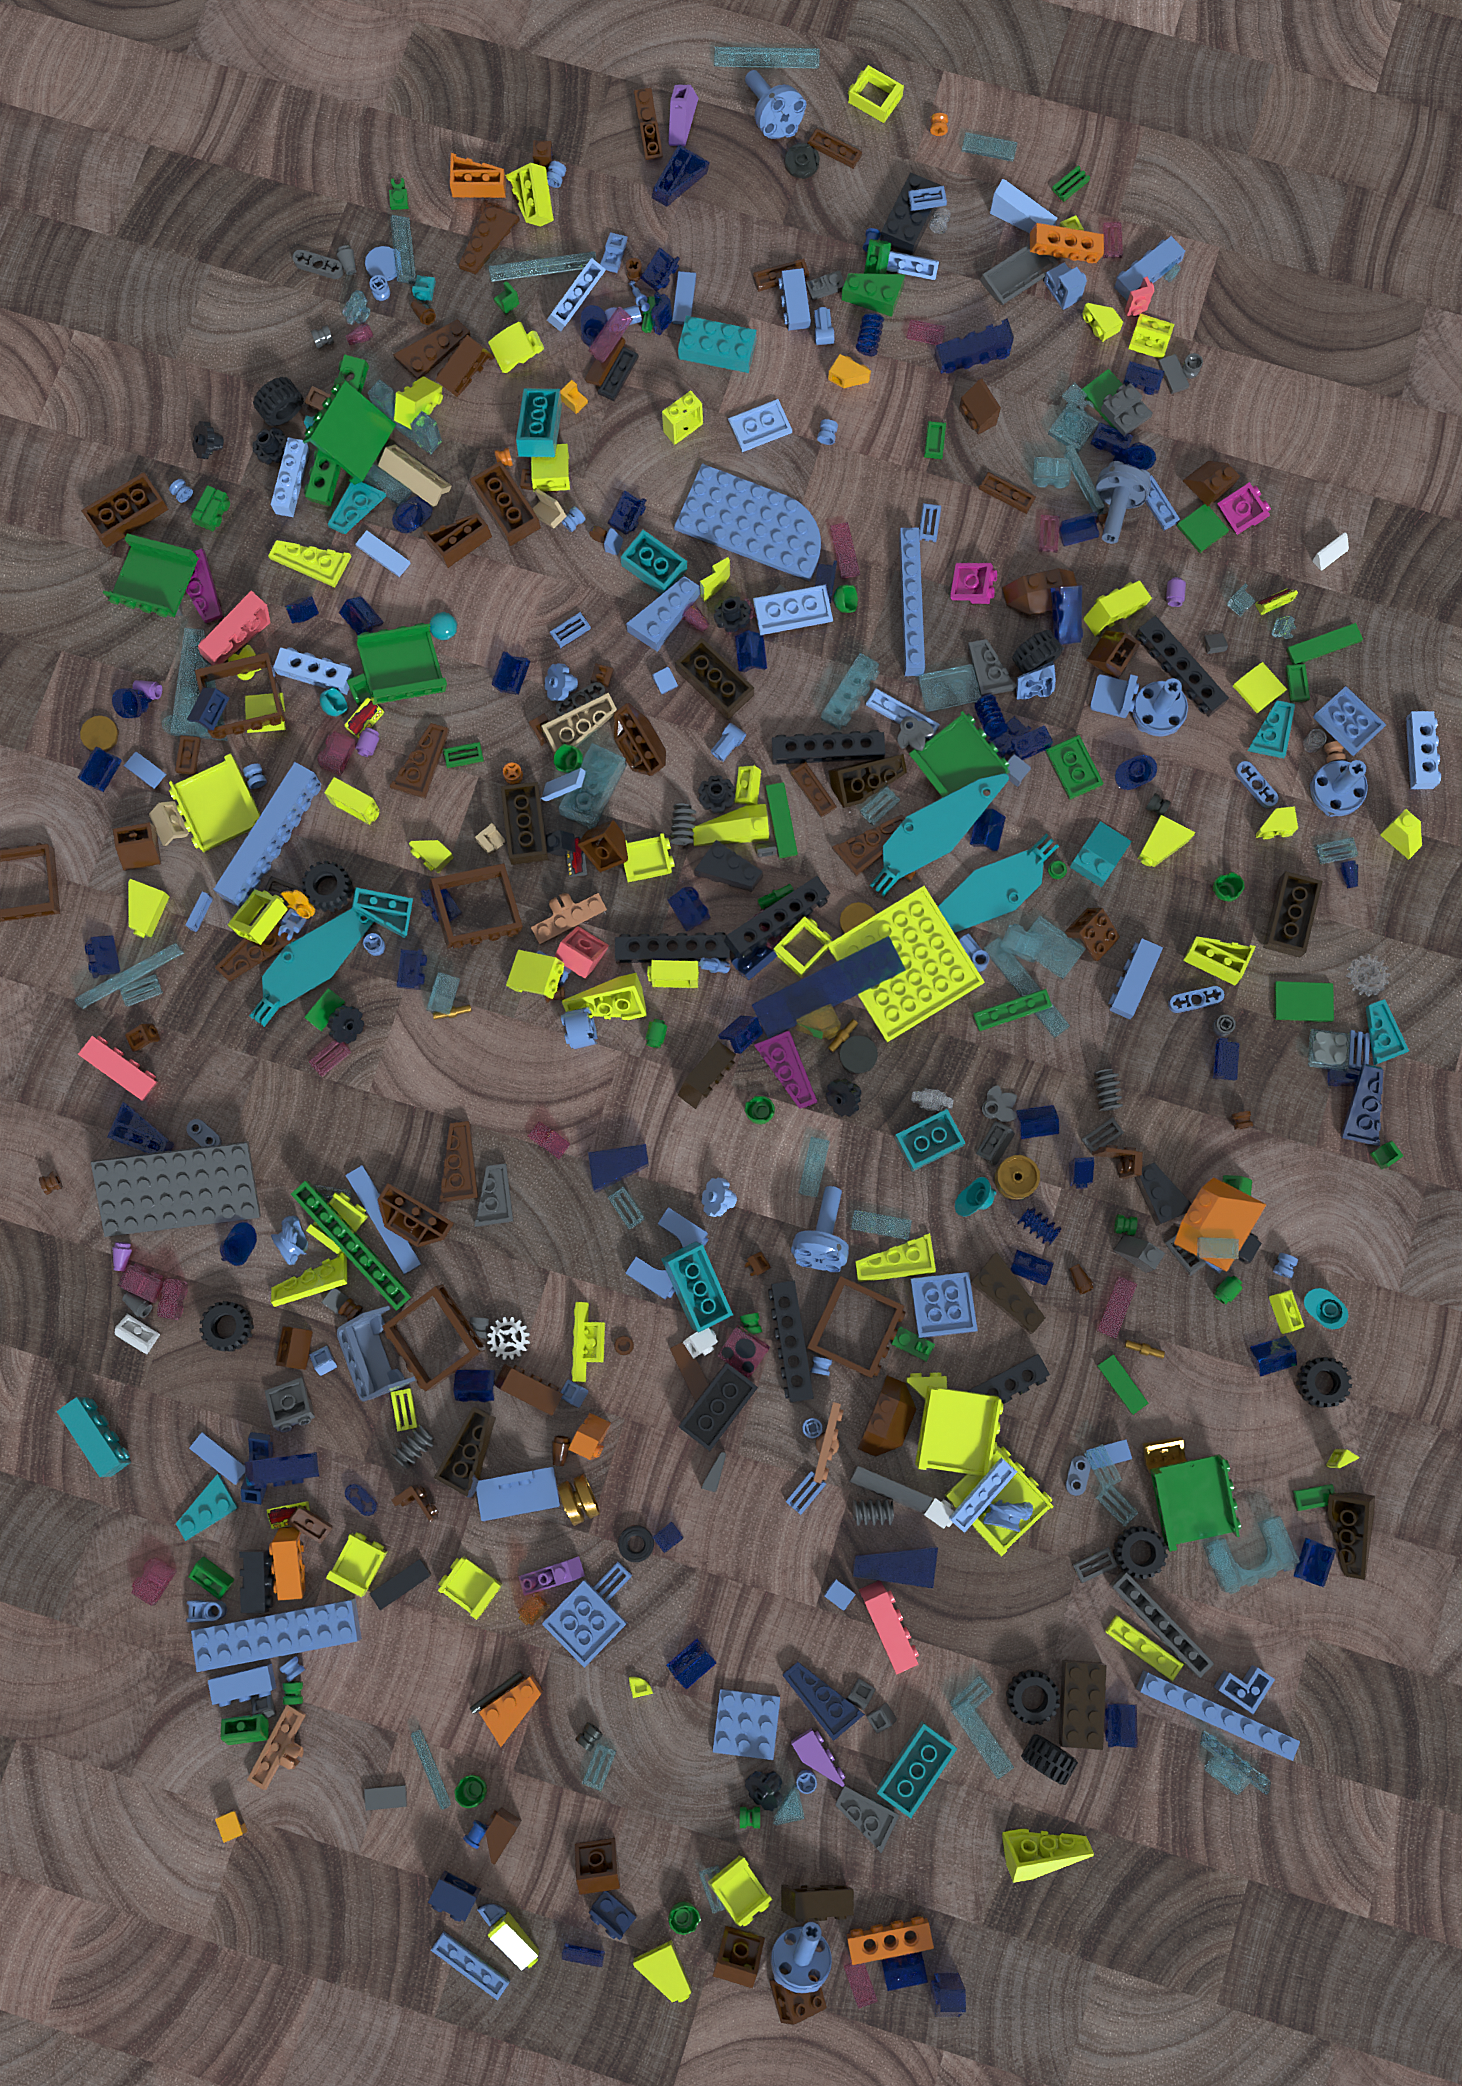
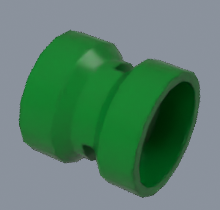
[1114,1214,1138,1236]
[740,1313,762,1336]
[283,1681,303,1705]
[740,1807,760,1829]

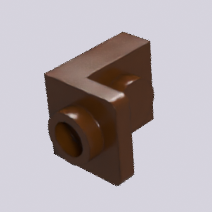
[125,1023,160,1052]

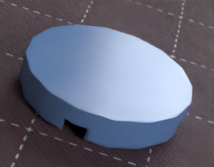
[365,246,401,281]

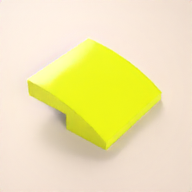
[1128,314,1174,359]
[488,322,536,373]
[700,557,730,602]
[1233,662,1287,713]
[245,693,286,733]

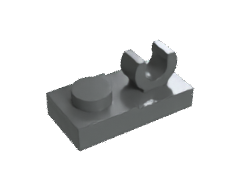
[806,270,845,301]

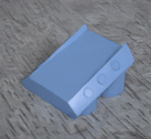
[1016,661,1056,699]

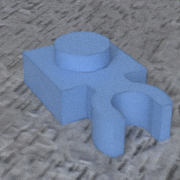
[278,908,307,940]

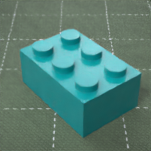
[620,530,687,595]
[894,1109,965,1172]

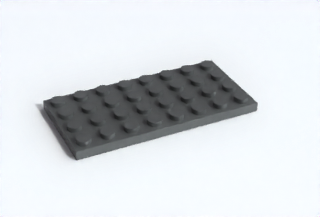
[91,1141,261,1237]

